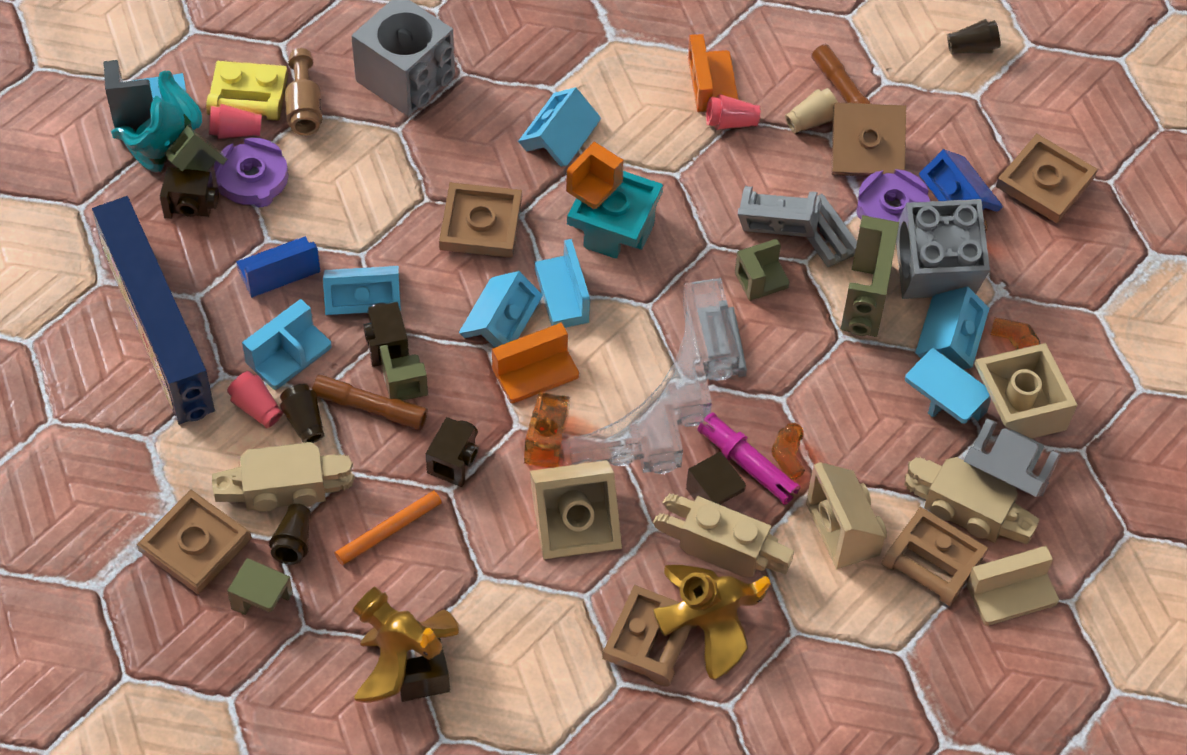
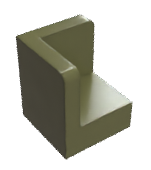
[164,125,228,171]
[735,239,789,301]
[379,345,428,400]
[227,558,293,615]

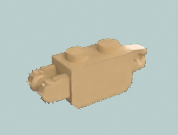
[212,442,355,512]
[904,457,1040,544]
[653,493,794,577]

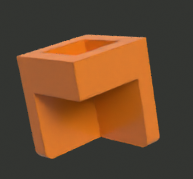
[566,141,624,209]

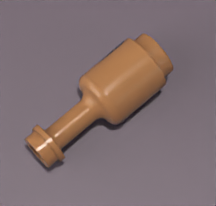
[285,48,323,136]

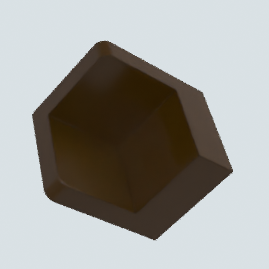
[686,451,746,505]
[399,638,450,702]

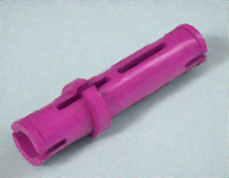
[697,412,801,505]

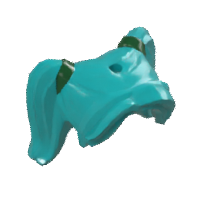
[111,71,202,172]

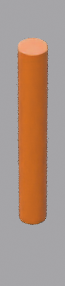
[334,490,442,566]

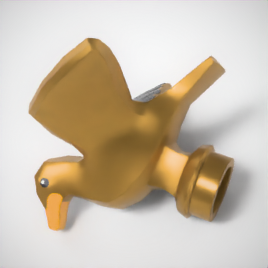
[653,565,771,680]
[353,586,459,703]

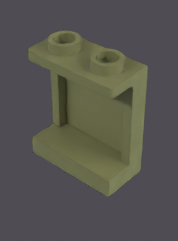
[841,215,899,337]

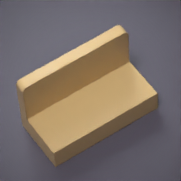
[966,546,1059,626]

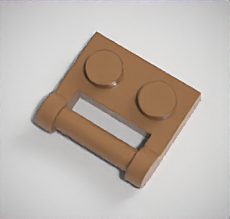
[881,506,988,607]
[602,585,697,686]

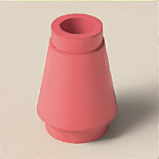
[706,94,760,130]
[209,103,261,139]
[227,371,283,428]

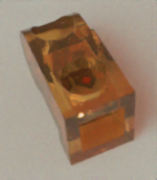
[524,392,570,468]

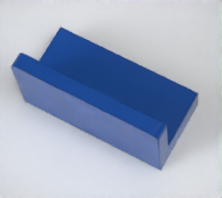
[919,149,1003,212]
[236,236,321,298]

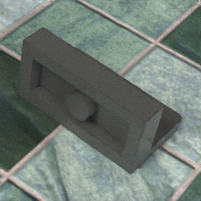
[103,60,153,130]

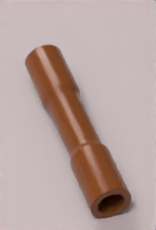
[811,44,871,104]
[312,374,428,430]

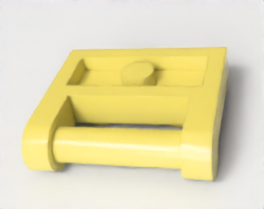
[206,61,288,121]

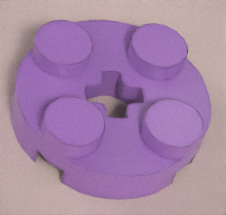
[214,138,289,207]
[856,169,931,222]

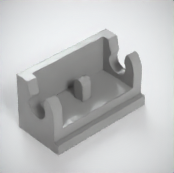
[737,186,822,238]

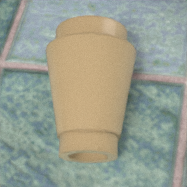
[785,88,838,133]

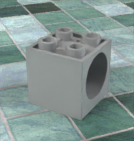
[351,0,455,117]
[896,199,990,299]

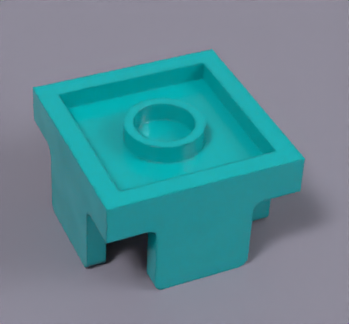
[567,171,663,259]

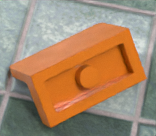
[688,34,739,112]
[492,322,579,404]

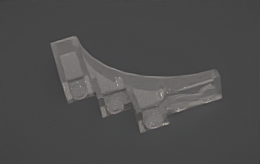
[561,278,740,474]

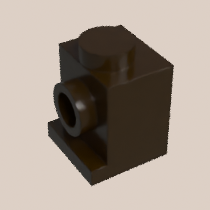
[159,167,219,219]
[363,302,409,367]
[425,417,479,487]

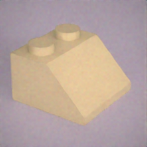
[974,343,1077,439]
[530,460,622,559]
[806,462,887,569]

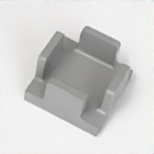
[964,419,1062,497]

